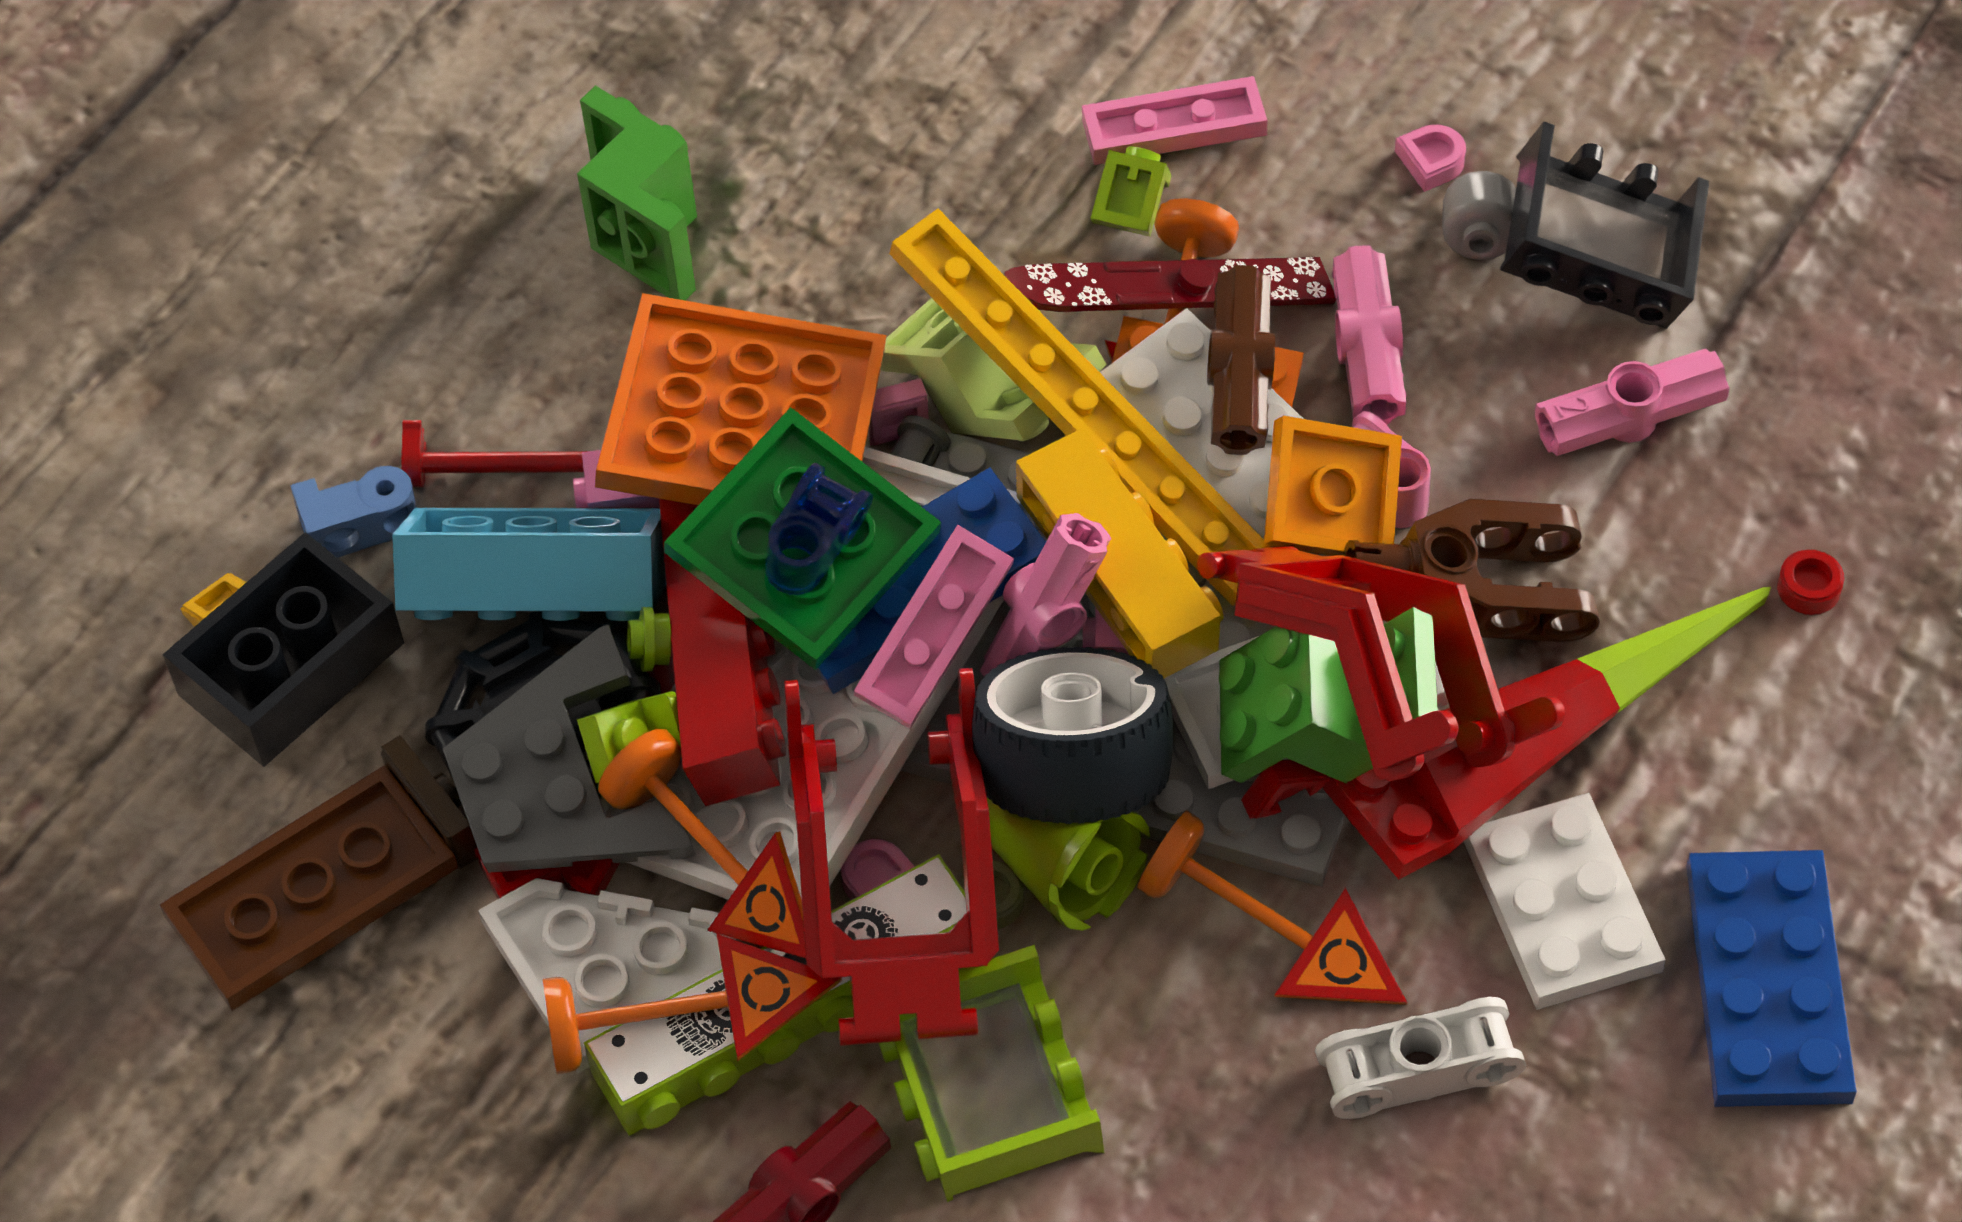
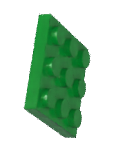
[664,407,941,670]

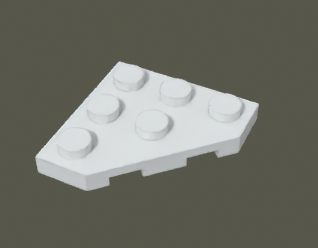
[478,878,736,1073]

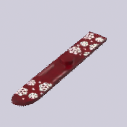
[1003,257,1337,312]

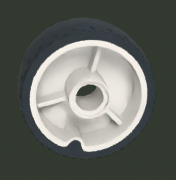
[972,647,1173,824]

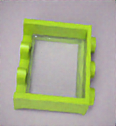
[879,945,1105,1202]

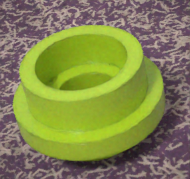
[627,607,671,672]

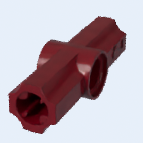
[713,1101,891,1222]

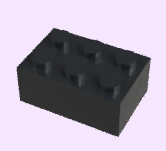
[162,532,404,767]

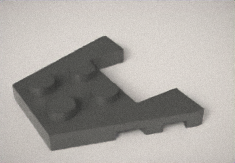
[443,625,696,873]

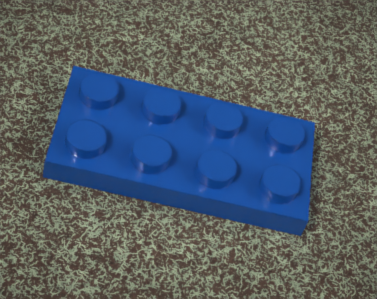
[816,467,1046,694]
[1686,850,1857,1107]

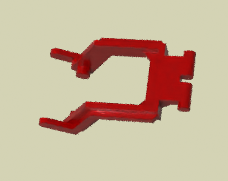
[1197,546,1565,781]
[784,668,999,1046]

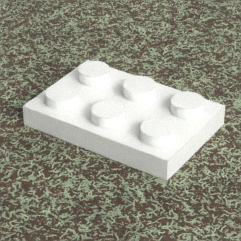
[1464,793,1666,1010]

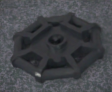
[425,611,661,795]

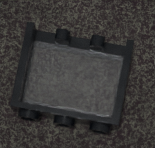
[1500,122,1709,329]

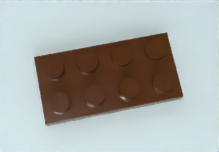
[159,765,458,1011]

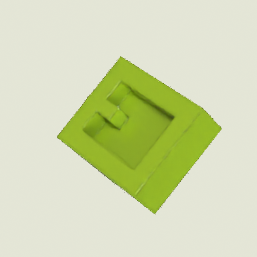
[1090,146,1172,237]
[577,691,682,783]

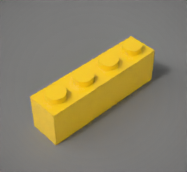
[1016,428,1224,679]

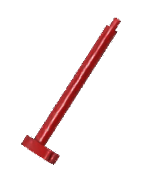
[401,420,588,488]

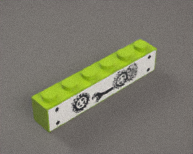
[583,854,966,1136]

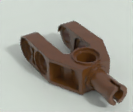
[1343,499,1600,642]

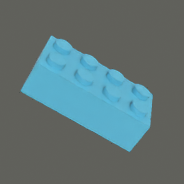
[392,508,666,621]

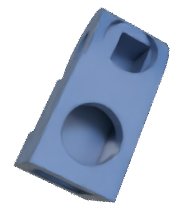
[290,466,417,558]

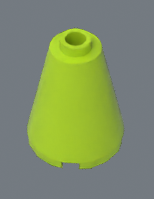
[987,798,1150,931]

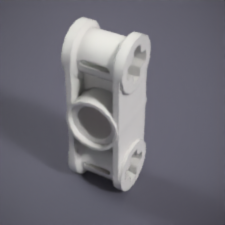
[1315,997,1526,1119]

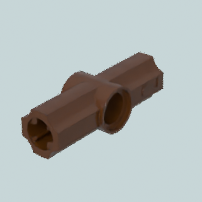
[1207,265,1275,455]

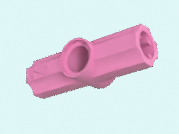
[1332,246,1407,425]
[1535,348,1729,456]
[980,513,1112,676]

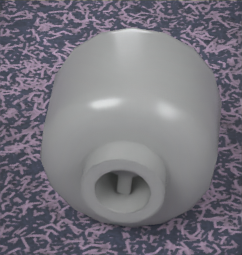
[1442,171,1516,260]

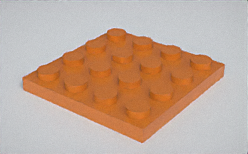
[595,293,887,505]

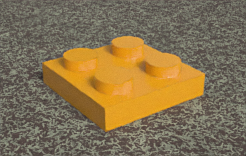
[1264,415,1402,556]

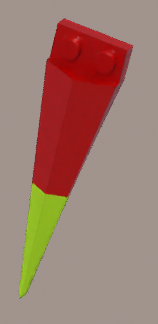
[1322,587,1771,880]

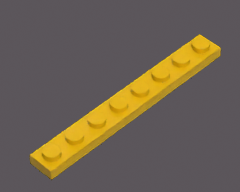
[889,208,1271,606]

